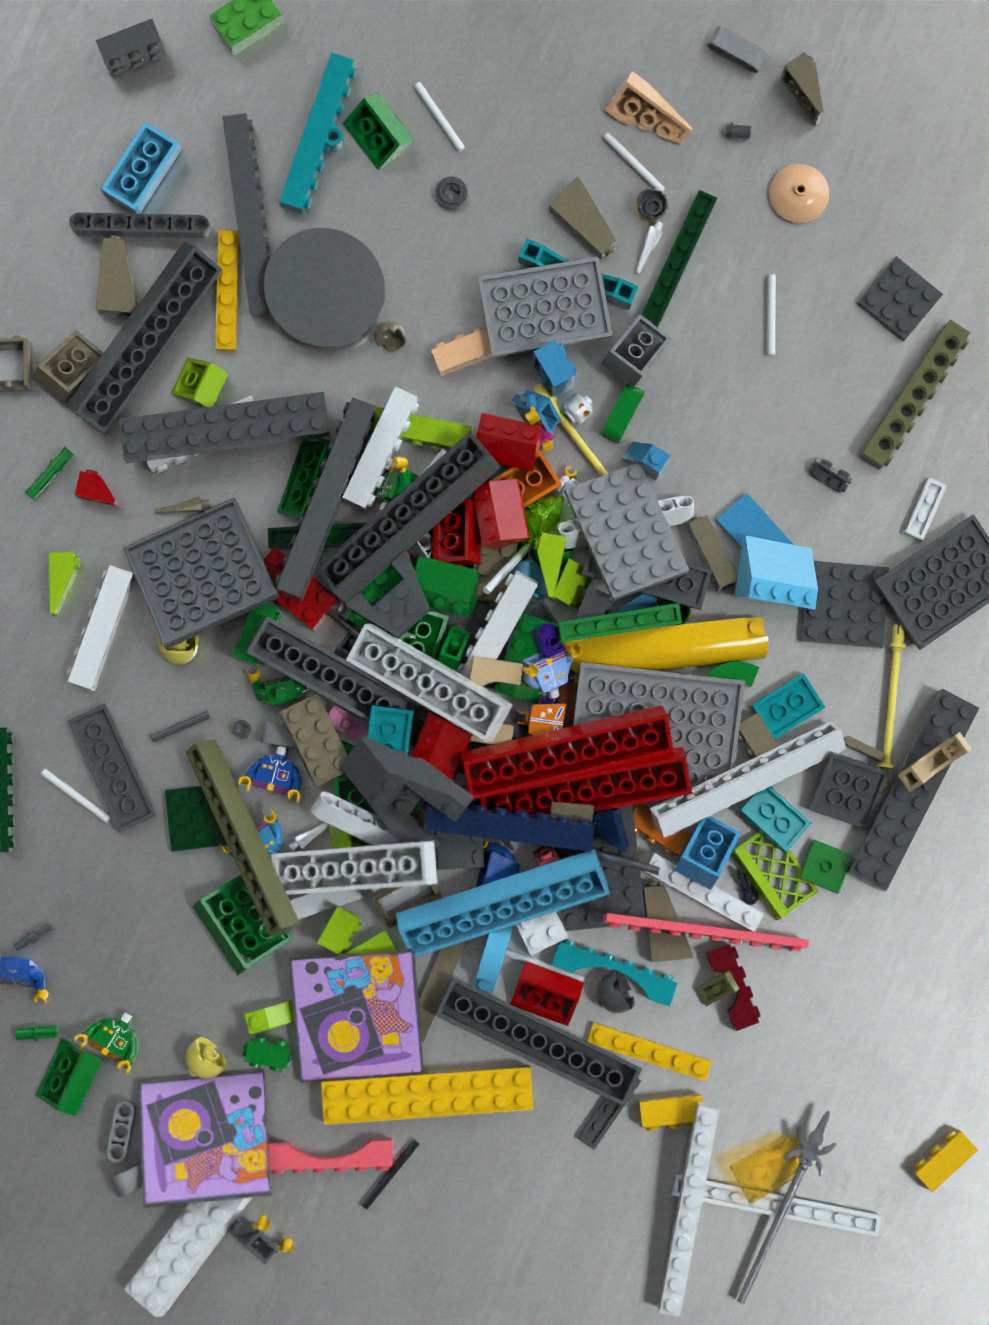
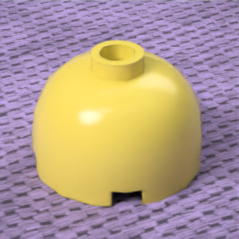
[158,635,199,665]
[185,1037,227,1079]

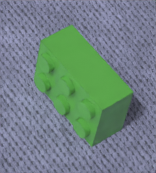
[209,0,283,56]

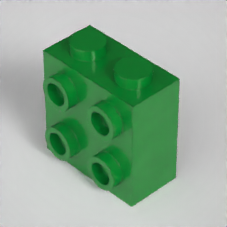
[242,1035,293,1072]

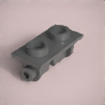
[810,458,852,492]

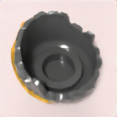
[636,187,669,221]

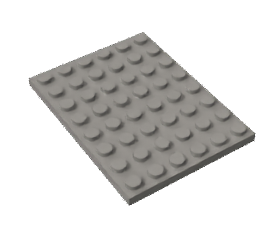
[573,662,745,788]

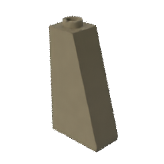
[549,176,616,259]
[96,236,138,317]
[687,514,737,593]
[643,882,693,962]

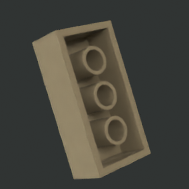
[474,541,518,605]
[278,693,348,787]

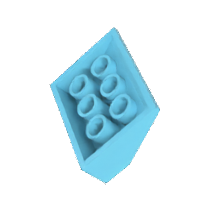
[735,535,818,610]

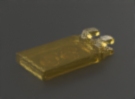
[729,1134,815,1204]

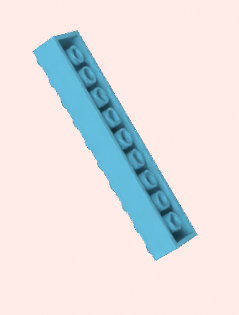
[396,849,610,957]

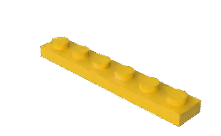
[215,230,239,351]
[587,1022,712,1081]

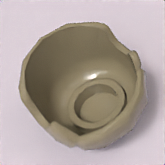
[374,322,406,351]

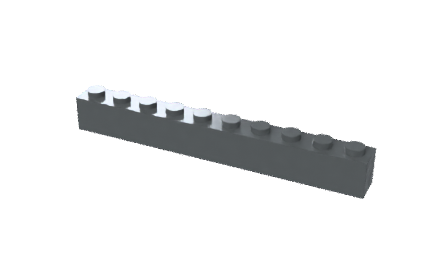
[222,113,271,317]

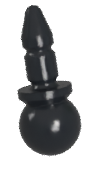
[737,869,759,905]

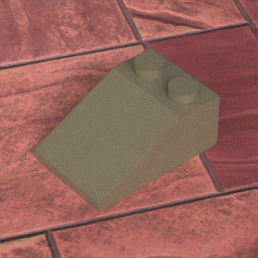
[780,52,824,126]
[33,330,103,404]

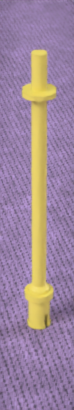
[532,383,609,476]
[876,625,905,788]

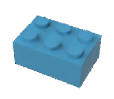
[532,340,577,397]
[674,816,741,890]

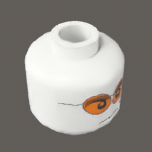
[563,394,593,424]

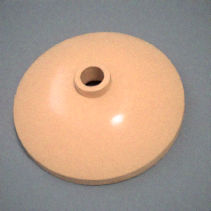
[769,164,829,224]

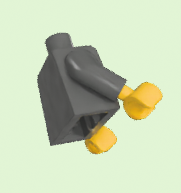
[230,1215,295,1265]

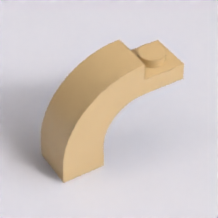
[898,732,972,792]

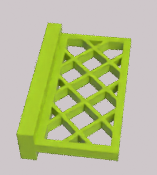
[731,831,819,921]

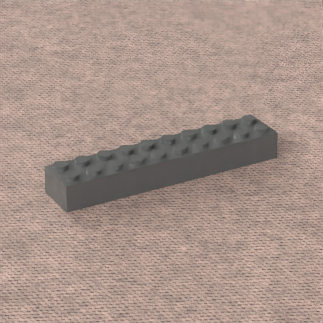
[65,242,223,434]
[119,392,330,463]
[275,397,376,604]
[316,431,501,603]
[244,616,436,748]
[847,689,979,891]
[435,977,642,1107]

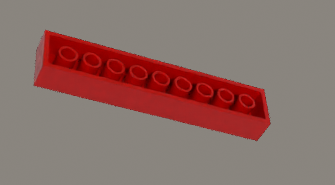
[460,705,674,800]
[480,747,692,817]

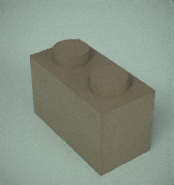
[738,713,779,759]

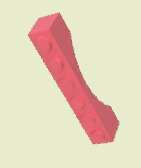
[269,1139,393,1174]

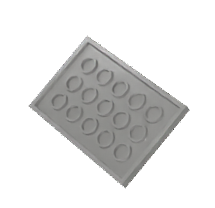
[478,257,613,358]
[564,463,689,601]

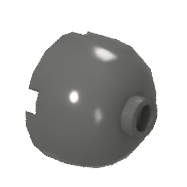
[596,971,635,1013]

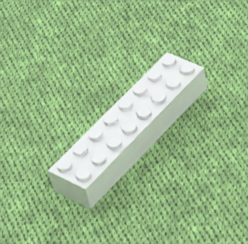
[346,624,513,742]
[271,841,437,895]
[124,1197,252,1317]

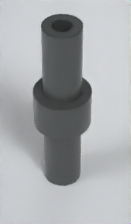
[13,922,53,951]

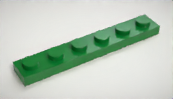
[557,603,682,643]

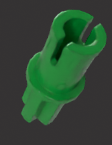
[15,1024,58,1041]

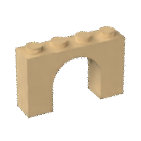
[467,656,523,744]

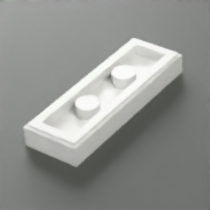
[903,477,947,542]

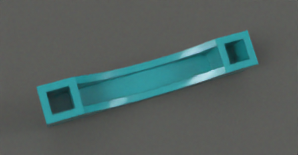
[518,238,639,310]
[551,939,678,1007]

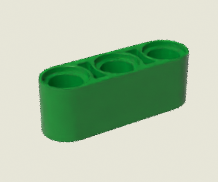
[601,384,646,443]

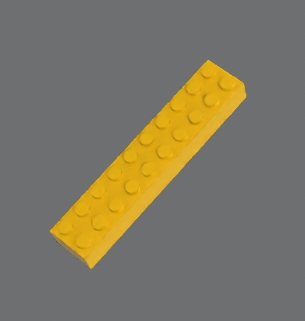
[321,1066,534,1125]

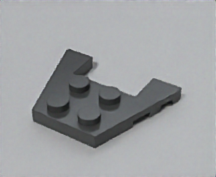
[346,550,430,638]

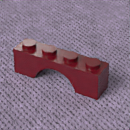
[705,944,761,1031]

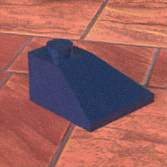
[592,809,630,852]

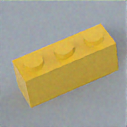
[638,1094,703,1131]
[912,1129,978,1193]

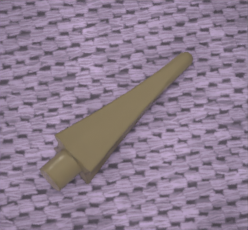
[155,496,211,514]

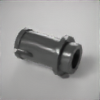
[725,122,751,139]

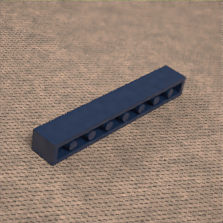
[424,803,595,852]

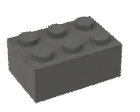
[96,19,166,75]

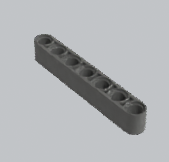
[69,212,211,238]

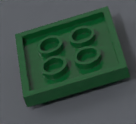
[165,786,227,852]

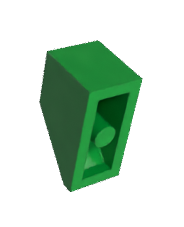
[437,625,471,671]

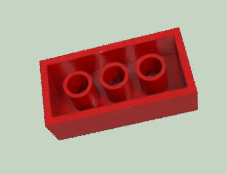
[263,547,339,631]

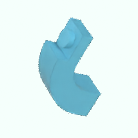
[473,926,513,993]

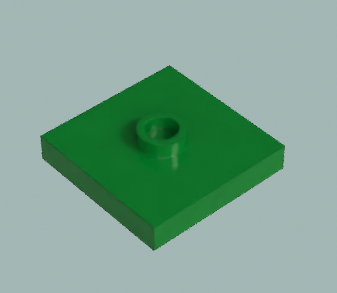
[799,840,853,894]

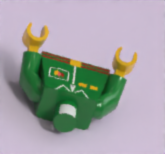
[374,457,418,511]
[247,668,309,706]
[73,1011,138,1076]

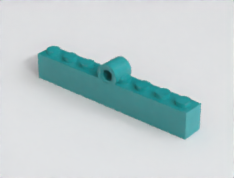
[279,52,357,214]

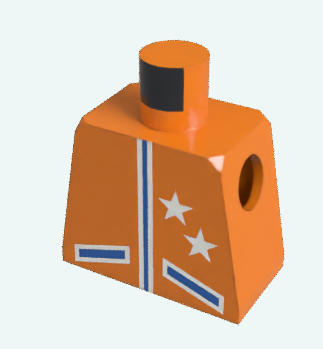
[517,704,566,735]

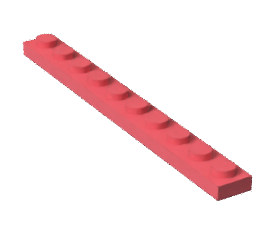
[602,913,809,952]

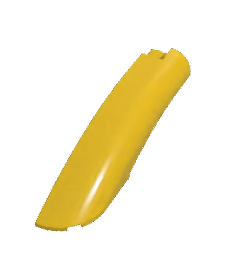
[562,617,768,675]

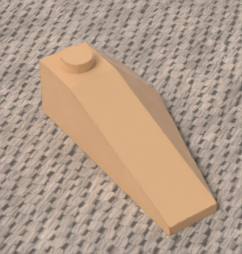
[605,71,692,144]

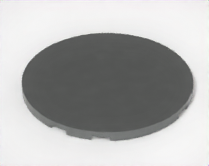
[263,228,385,348]

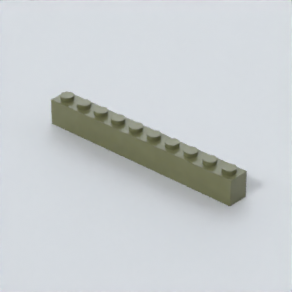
[186,739,300,937]

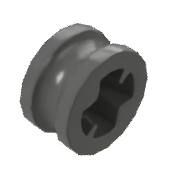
[232,720,252,739]

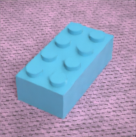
[101,122,181,214]

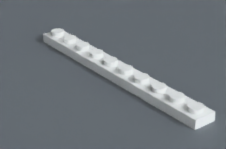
[672,1174,882,1237]

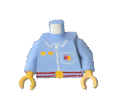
[522,643,582,699]

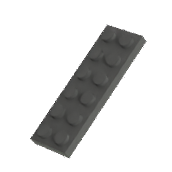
[582,549,712,610]
[68,703,157,833]

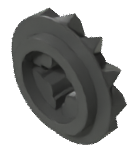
[435,176,467,209]

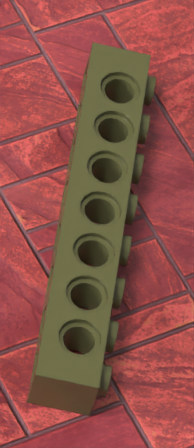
[859,319,971,470]

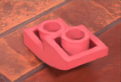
[532,846,560,867]

